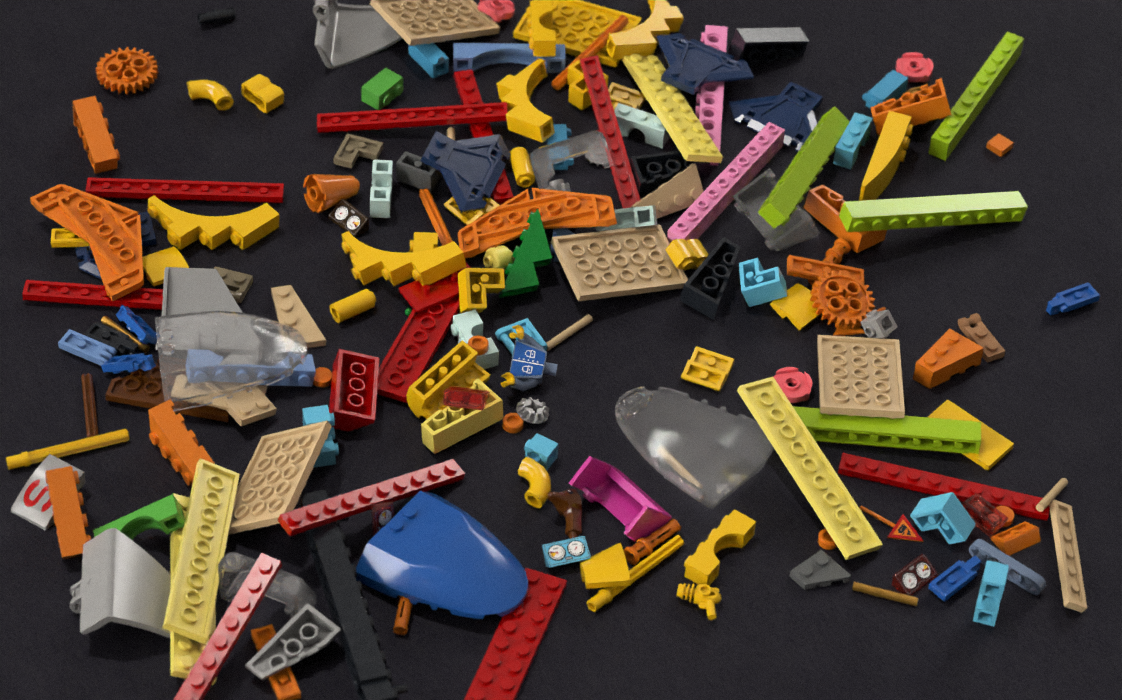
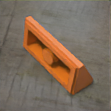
[991,521,1041,556]

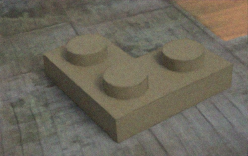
[334,134,383,168]

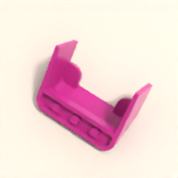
[569,456,672,542]

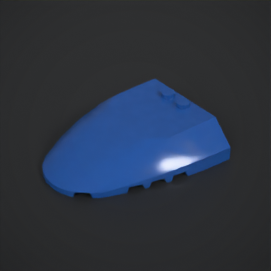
[355,491,528,619]

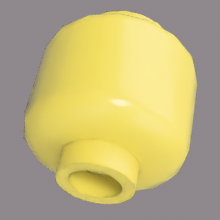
[483,246,514,271]

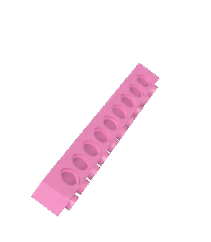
[695,25,728,166]
[667,122,785,243]

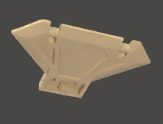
[171,353,277,426]

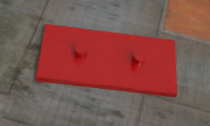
[398,263,470,313]

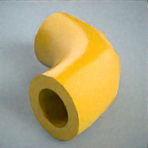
[187,79,234,110]
[518,457,551,508]

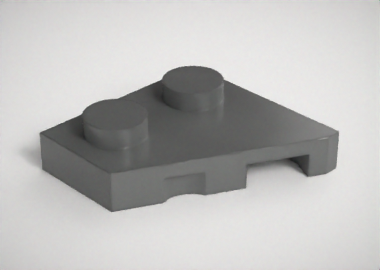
[790,550,851,590]

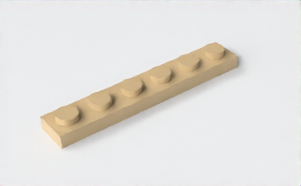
[1049,500,1087,613]

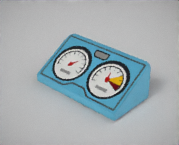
[542,536,591,567]

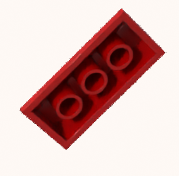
[329,349,379,431]

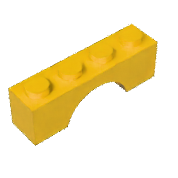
[526,1,556,57]
[684,509,756,585]

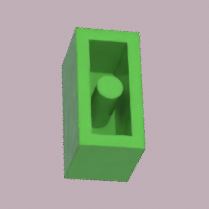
[361,68,404,110]

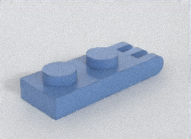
[58,329,117,366]

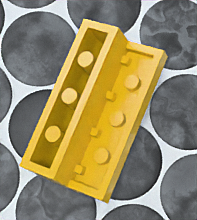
[406,340,491,419]

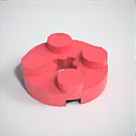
[477,0,515,22]
[896,52,933,83]
[773,367,813,403]

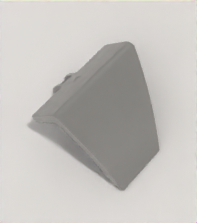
[313,0,403,69]
[155,267,263,354]
[70,528,170,638]

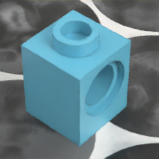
[524,433,559,471]

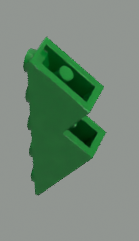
[499,209,552,298]

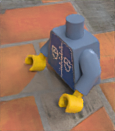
[501,325,558,391]

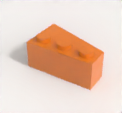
[913,329,984,389]

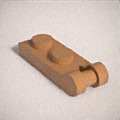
[958,313,1005,362]

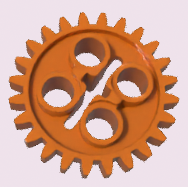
[96,47,158,94]
[810,270,875,329]

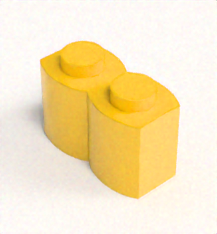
[241,74,284,113]
[665,239,709,270]

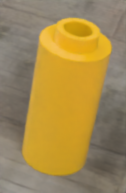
[509,147,535,187]
[330,289,376,323]

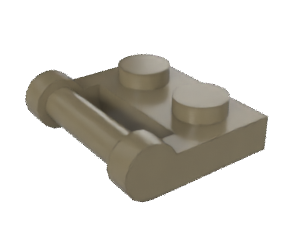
[214,266,253,303]

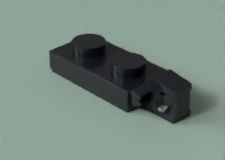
[83,322,140,355]

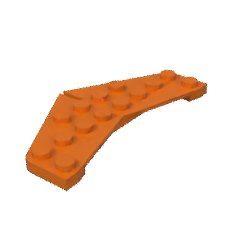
[30,184,144,301]
[458,188,617,258]

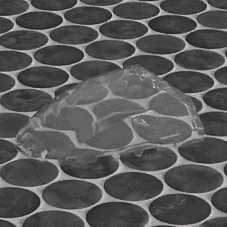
[155,311,307,411]
[615,386,774,509]

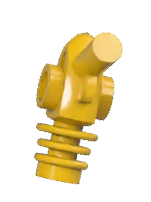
[677,583,722,620]

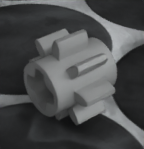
[546,179,571,192]

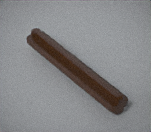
[81,373,98,438]

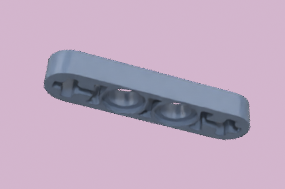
[969,539,1046,595]

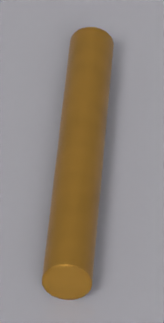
[101,316,150,353]
[852,582,919,607]

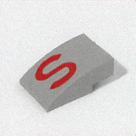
[11,454,86,531]

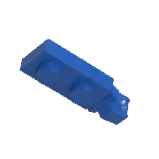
[1046,282,1100,315]
[116,305,160,345]
[101,353,156,374]
[928,556,981,602]

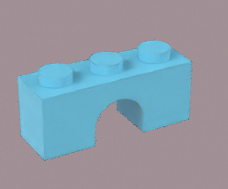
[833,112,873,170]
[973,560,1009,626]

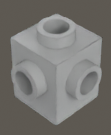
[860,310,897,339]

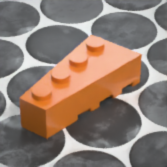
[870,78,952,135]
[73,96,120,174]
[804,184,887,253]
[148,399,215,486]
[45,466,91,560]

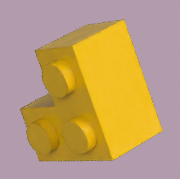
[567,58,608,110]
[458,268,505,313]

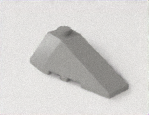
[245,603,341,680]

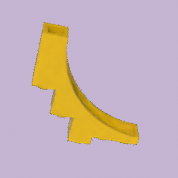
[605,0,683,60]
[497,58,555,143]
[147,195,280,250]
[341,231,467,286]

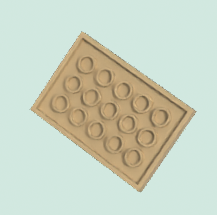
[370,0,500,46]
[551,225,688,301]
[817,335,905,419]
[228,421,332,535]

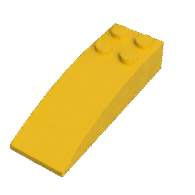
[859,111,913,201]

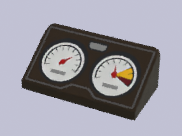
[328,199,369,237]

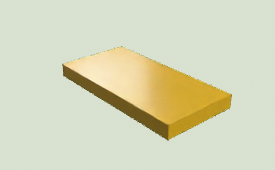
[928,399,1014,471]

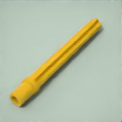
[6,429,129,470]
[587,535,684,612]

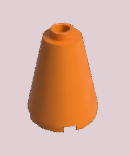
[303,174,360,213]

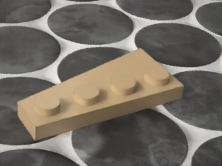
[631,163,704,219]
[271,285,326,351]

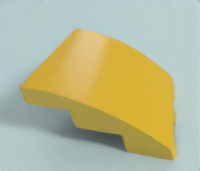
[580,543,630,589]

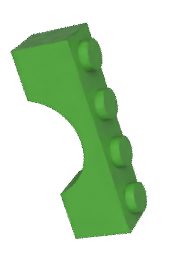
[93,494,185,540]

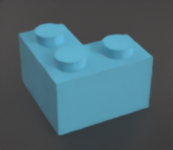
[739,258,787,307]
[302,405,339,467]
[910,492,976,544]

